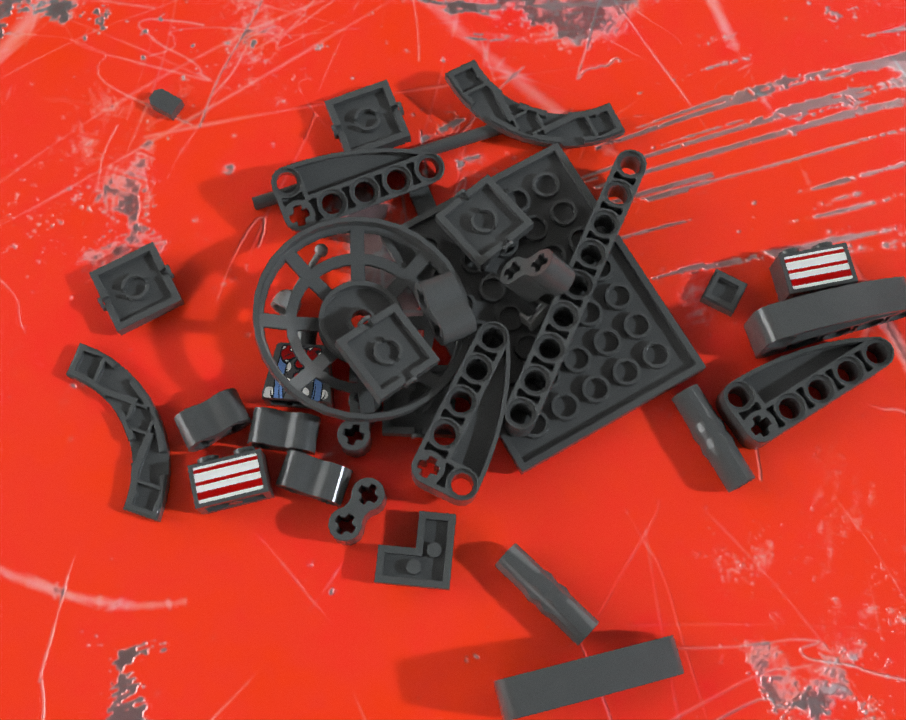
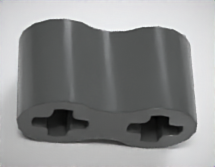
[500,249,575,302]
[414,272,477,346]
[174,388,252,452]
[337,393,383,458]
[247,407,321,455]
[275,450,353,507]
[328,477,387,546]

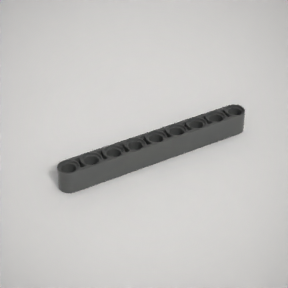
[503,149,647,437]

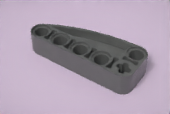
[271,148,445,232]
[744,276,906,359]
[411,321,511,506]
[715,337,894,450]
[493,635,684,720]

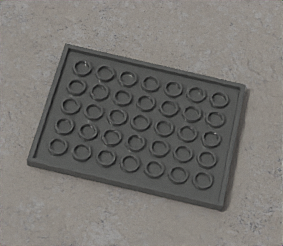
[380,142,706,475]

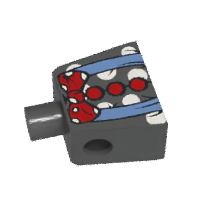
[262,331,335,409]

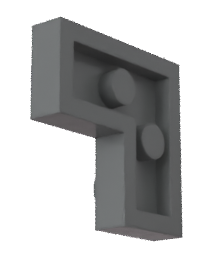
[374,511,456,591]

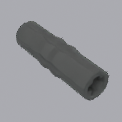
[671,384,756,493]
[495,543,599,646]

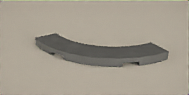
[444,59,625,148]
[66,343,171,522]

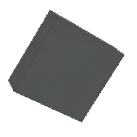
[700,269,748,317]

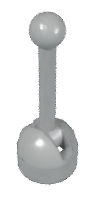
[270,244,328,315]

